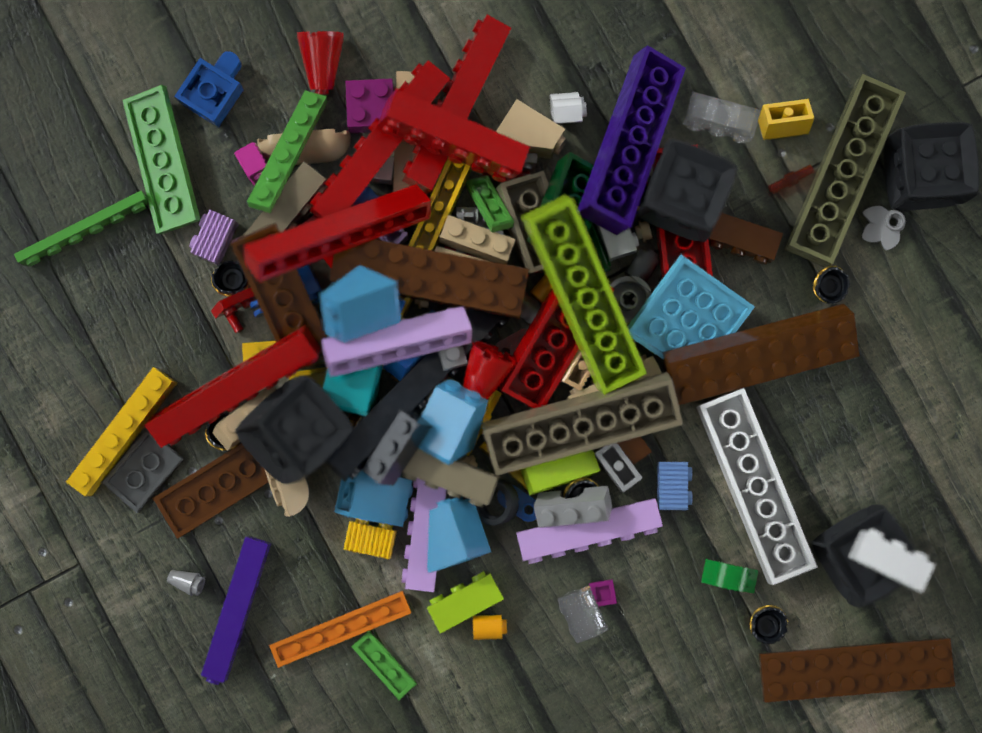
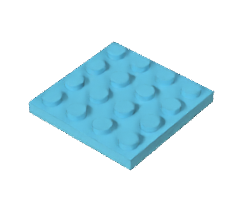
[627,254,755,360]

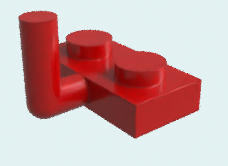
[211,287,256,333]

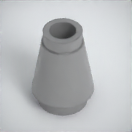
[167,570,205,596]

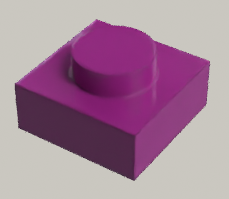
[589,579,617,607]

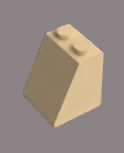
[496,99,566,159]

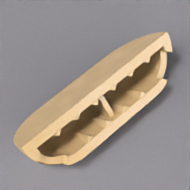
[257,129,350,165]
[265,470,309,516]

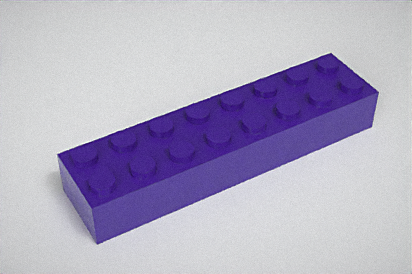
[578,45,686,235]

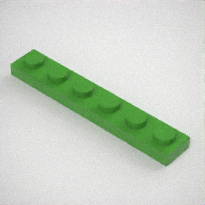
[247,90,328,213]
[14,191,149,266]

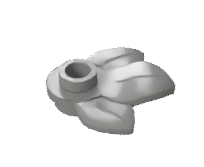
[862,206,906,250]

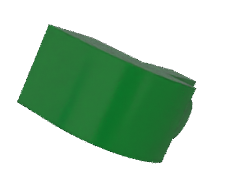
[701,559,759,593]

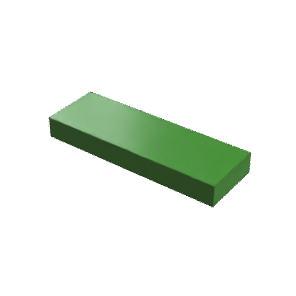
[466,176,514,233]
[351,630,417,700]

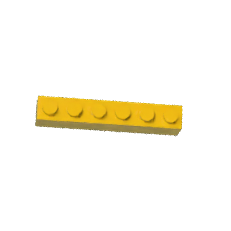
[66,367,177,496]

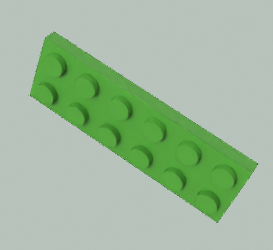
[122,85,201,234]

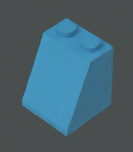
[320,265,401,343]
[418,379,488,465]
[334,470,413,527]
[427,496,491,573]

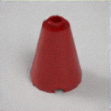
[297,31,344,95]
[463,341,517,400]

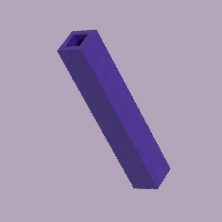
[201,536,271,685]

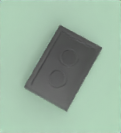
[101,430,185,513]

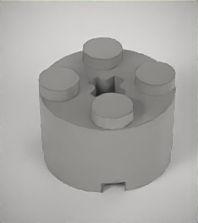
[610,276,652,326]

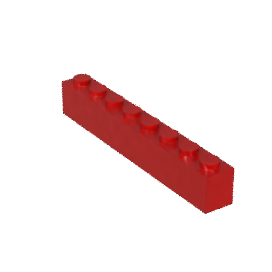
[402,14,511,194]
[309,60,450,218]
[244,184,431,282]
[144,325,322,448]

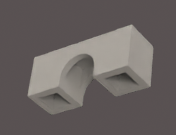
[534,486,612,528]

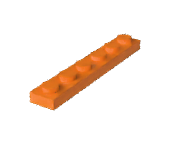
[269,591,412,668]

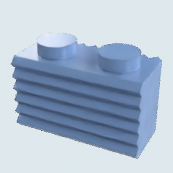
[657,462,692,510]

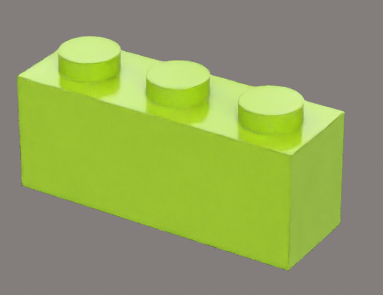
[520,449,600,496]
[427,571,504,633]

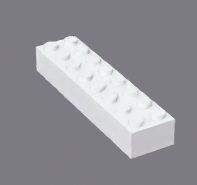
[696,388,817,585]

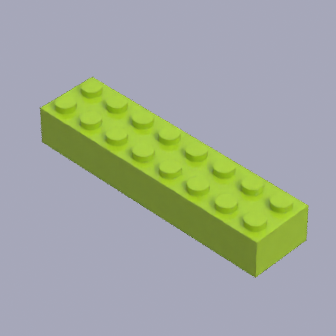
[521,195,647,395]

